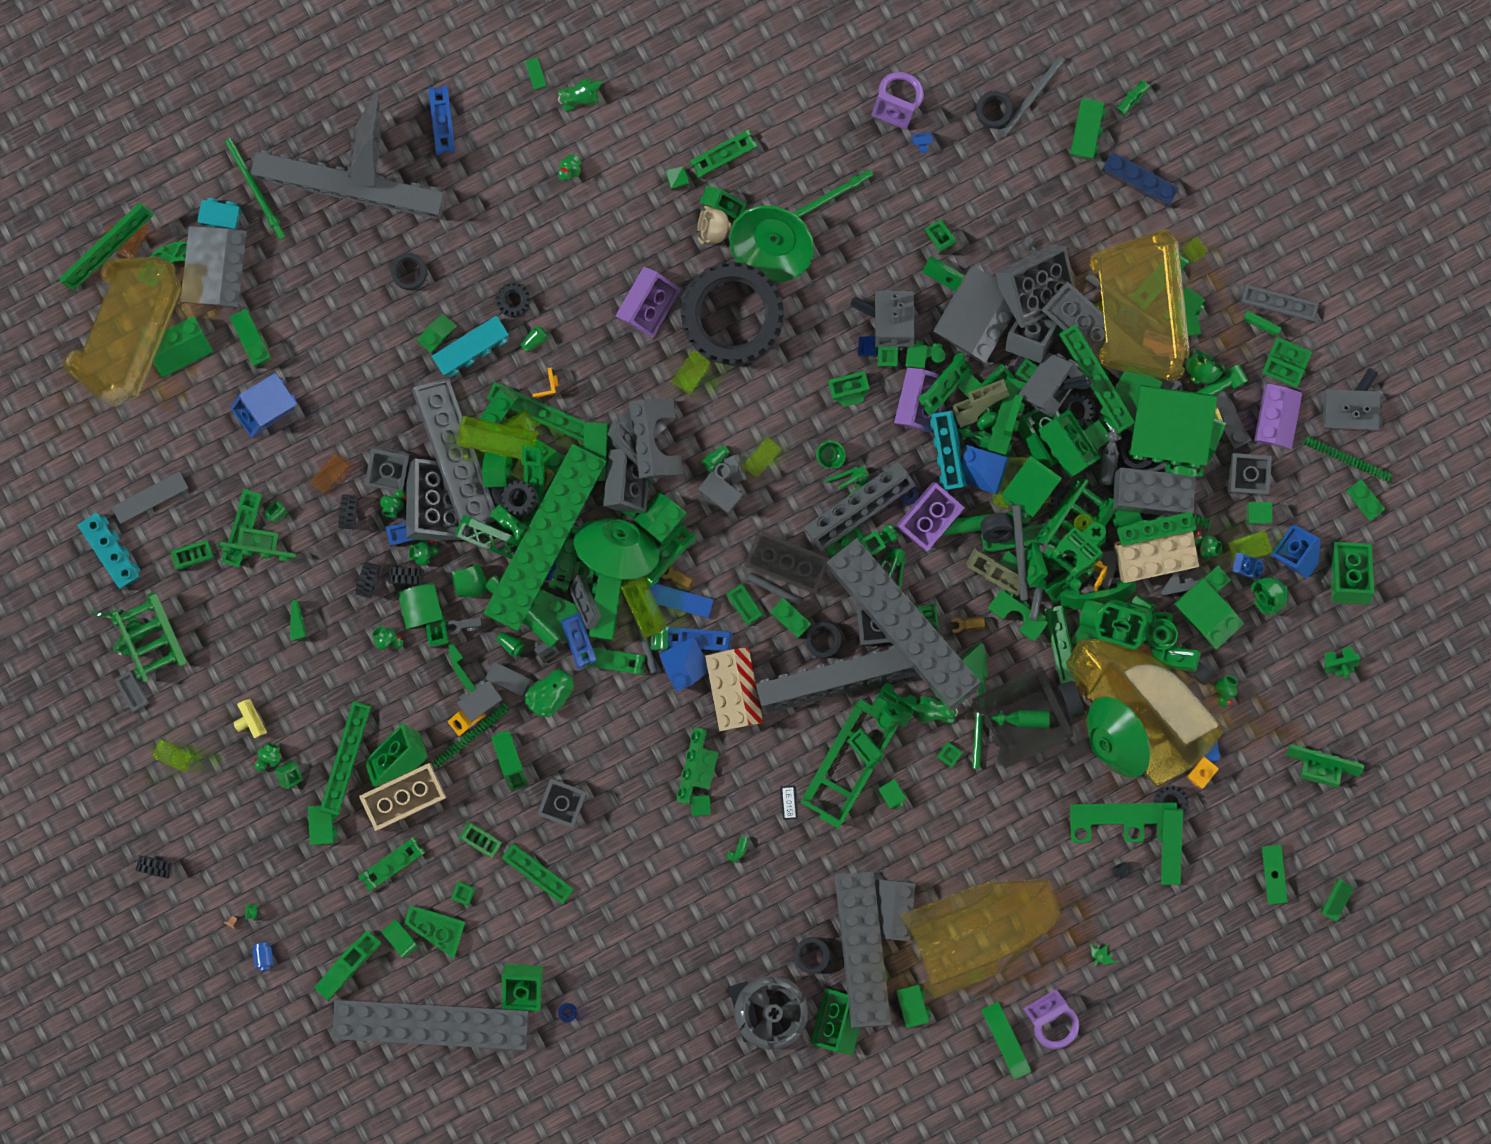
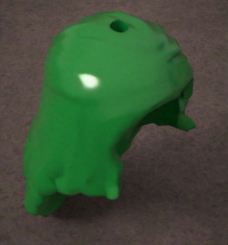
[525,669,574,718]

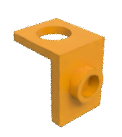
[533,368,559,399]
[1092,561,1107,592]
[448,709,486,736]
[1186,757,1219,789]

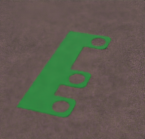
[1070,803,1177,843]

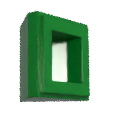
[264,499,289,525]

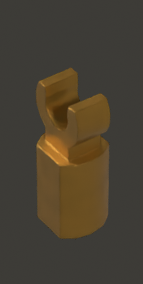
[661,566,694,590]
[951,616,985,633]

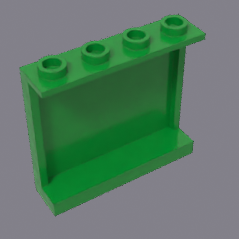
[1129,385,1217,468]

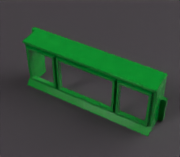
[800,699,898,829]

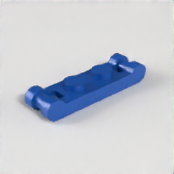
[428,85,456,155]
[664,627,733,651]

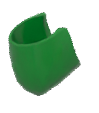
[452,564,488,598]

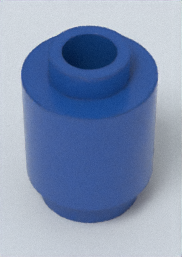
[252,942,274,971]

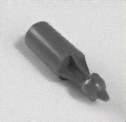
[1098,427,1121,485]

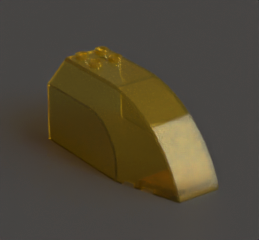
[1066,639,1226,788]
[899,878,1061,999]

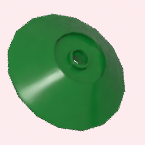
[729,205,814,282]
[573,517,659,580]
[1086,696,1151,778]

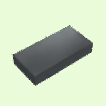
[114,670,150,713]

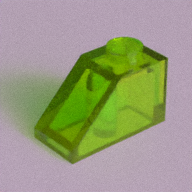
[152,739,195,772]

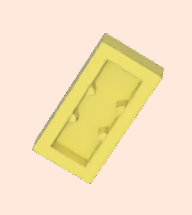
[234,699,267,738]

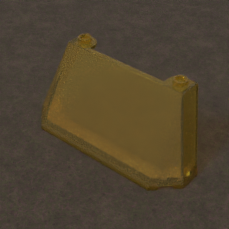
[1090,229,1190,381]
[63,256,182,407]

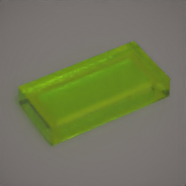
[743,437,782,478]

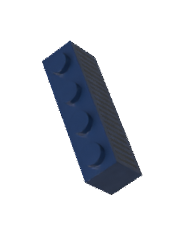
[1101,152,1179,208]

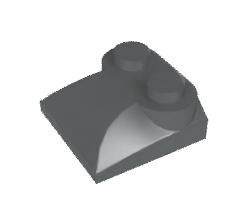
[365,447,410,491]

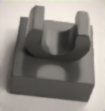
[534,642,560,663]

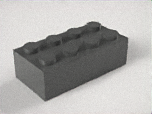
[1113,468,1196,516]

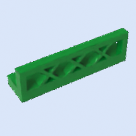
[455,514,522,559]

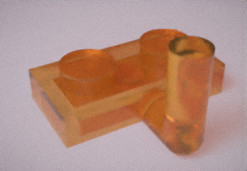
[105,224,149,260]

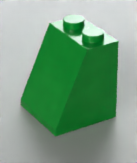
[1001,456,1062,519]
[633,492,687,545]

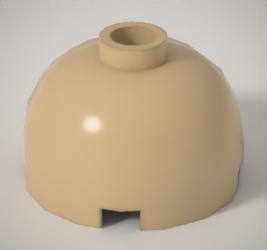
[698,206,731,245]

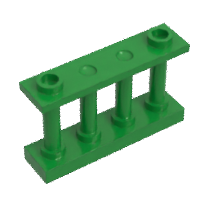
[1036,476,1116,567]
[110,592,187,682]

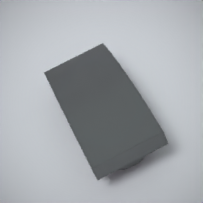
[485,662,530,697]

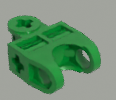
[1052,523,1106,578]
[871,682,916,732]

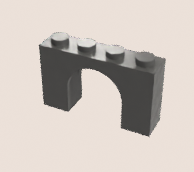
[629,399,683,478]

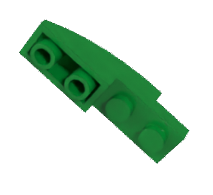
[314,930,381,1002]

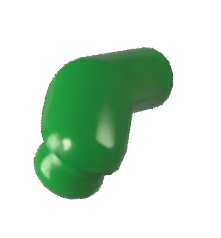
[726,837,749,863]

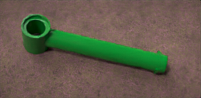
[1196,364,1249,395]

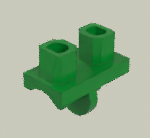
[1324,647,1360,680]

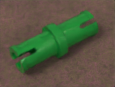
[1116,80,1151,116]

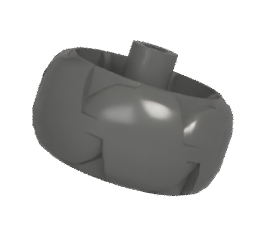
[734,976,808,1050]

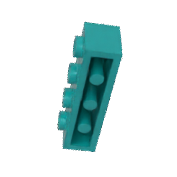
[432,315,510,378]
[930,411,967,490]
[77,512,141,590]

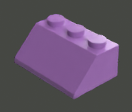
[616,267,681,338]
[894,367,943,434]
[1254,384,1302,449]
[896,482,964,551]

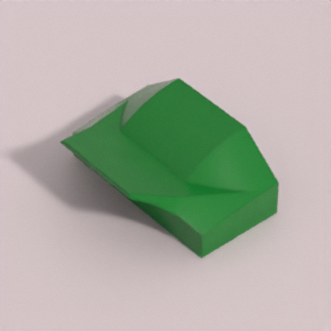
[828,371,870,407]

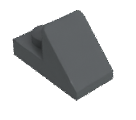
[1160,571,1199,596]

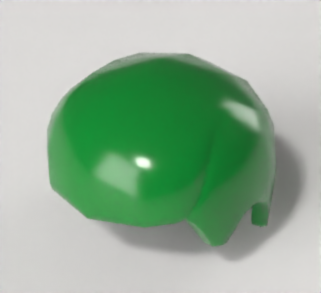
[816,440,846,469]

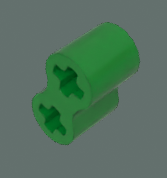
[381,919,419,959]

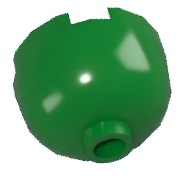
[1186,349,1225,385]
[1251,577,1288,616]

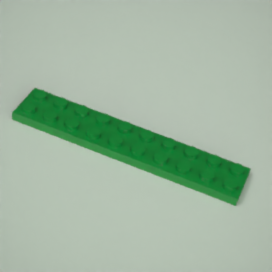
[483,444,607,632]

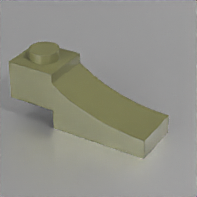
[952,379,1010,428]
[966,547,1027,596]

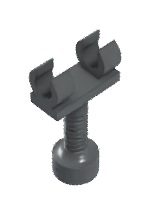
[715,455,747,484]

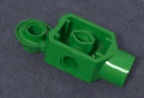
[1080,599,1178,650]

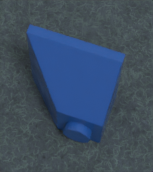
[961,445,1009,495]
[1271,524,1320,579]
[659,636,708,692]

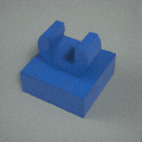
[911,132,933,153]

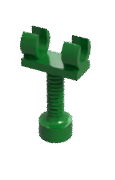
[1042,544,1094,591]

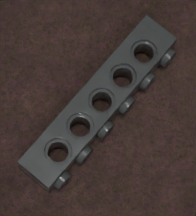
[804,462,915,551]

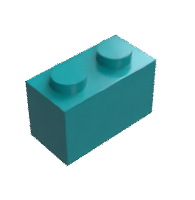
[197,198,242,230]

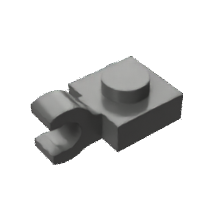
[448,618,483,635]

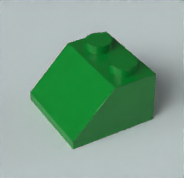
[502,964,543,1011]

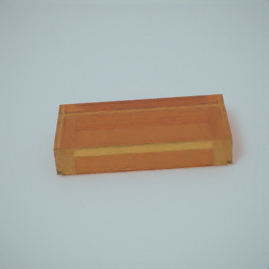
[310,453,350,494]

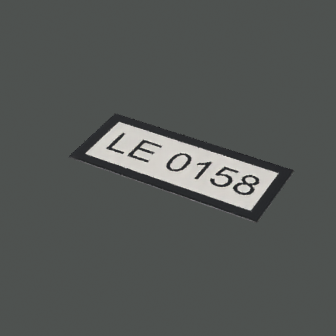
[780,785,798,820]

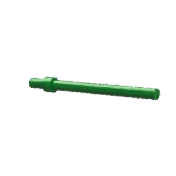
[224,138,286,240]
[793,169,874,218]
[972,654,988,769]

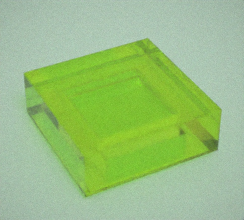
[1181,237,1208,264]

